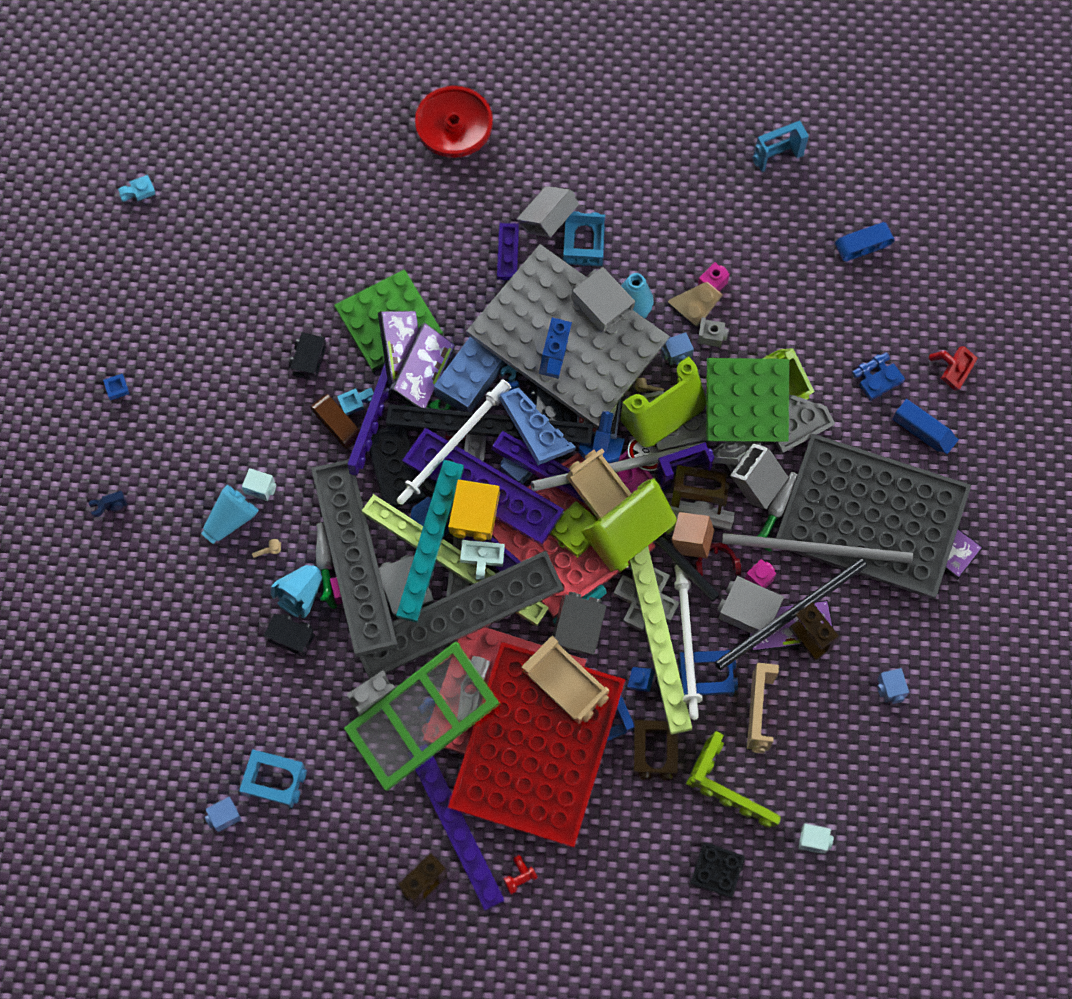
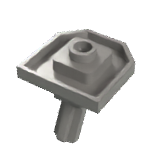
[712,441,761,473]

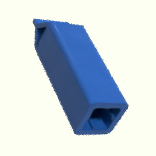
[892,399,959,454]

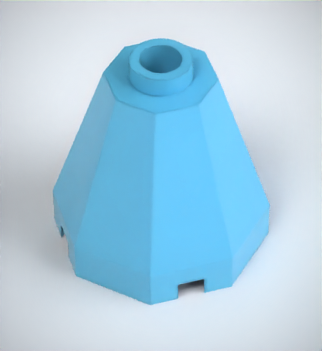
[271,565,322,618]

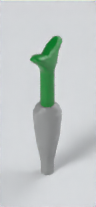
[756,472,798,552]
[316,523,337,609]

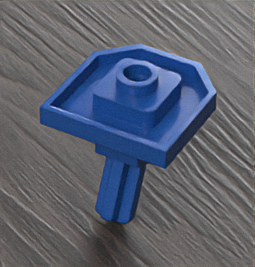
[578,411,625,463]

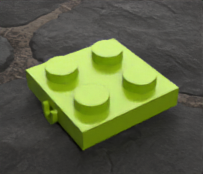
[550,501,598,558]

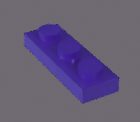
[497,223,519,280]

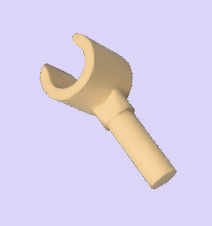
[635,378,664,393]
[252,539,281,558]

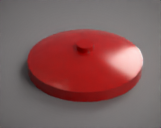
[415,86,493,158]

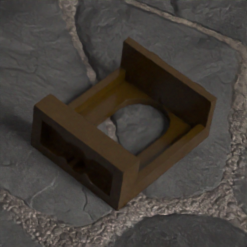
[671,465,729,515]
[789,602,839,661]
[633,720,678,780]
[398,852,448,908]

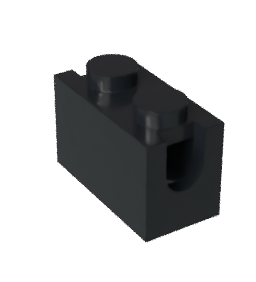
[289,332,327,381]
[263,613,315,658]

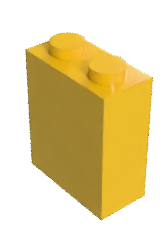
[449,480,500,541]

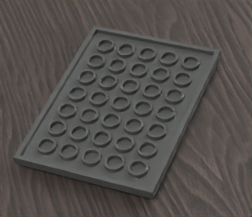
[776,434,971,600]

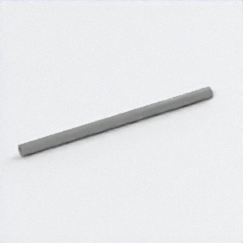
[531,442,705,492]
[722,533,913,563]

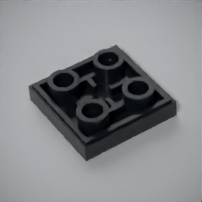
[690,842,746,899]

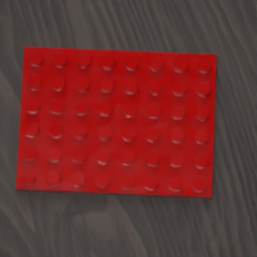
[448,641,626,848]

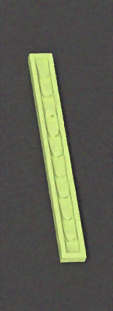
[362,494,549,626]
[629,546,692,735]

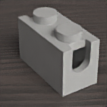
[347,671,395,716]

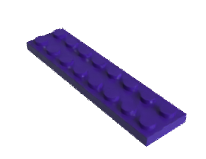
[402,428,564,546]

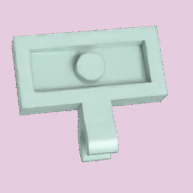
[460,540,505,580]

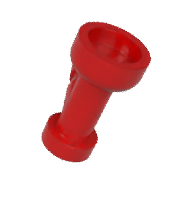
[503,855,538,894]

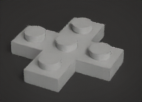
[613,567,680,632]

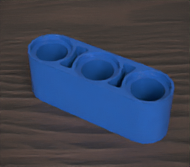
[835,222,895,261]

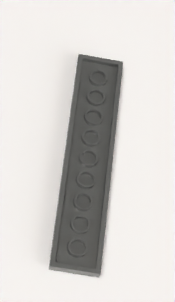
[311,460,398,657]
[359,551,564,679]

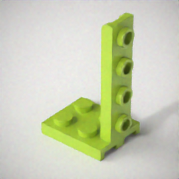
[686,731,781,828]

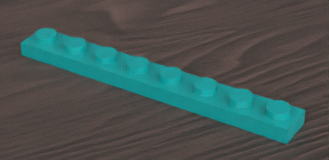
[396,460,464,623]

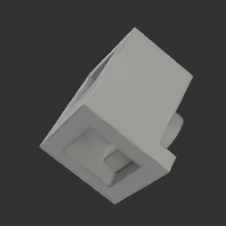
[697,317,728,348]

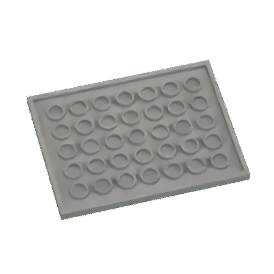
[466,244,670,429]

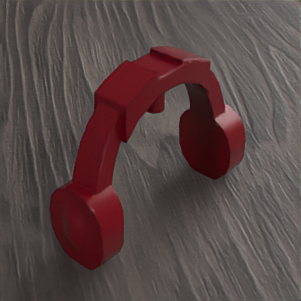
[695,542,741,576]

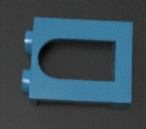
[753,120,809,172]
[563,211,605,266]
[239,749,307,808]

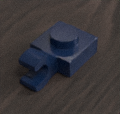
[89,491,128,517]

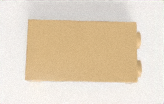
[566,449,632,519]
[522,636,609,724]
[747,663,779,753]

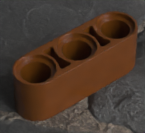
[310,394,360,450]

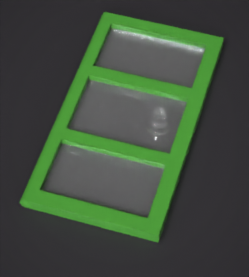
[344,641,500,791]

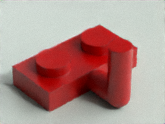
[929,346,978,391]

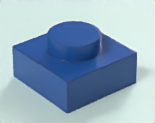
[103,373,130,401]
[628,667,655,692]

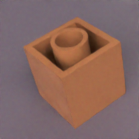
[672,512,714,558]

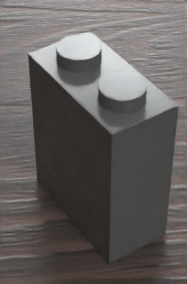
[552,592,607,656]

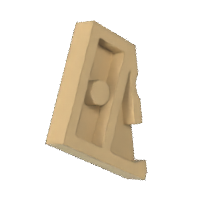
[668,282,723,326]

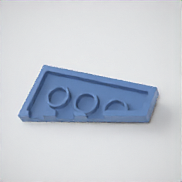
[499,388,575,465]

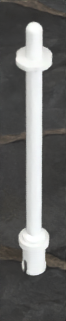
[397,379,512,504]
[674,565,703,720]

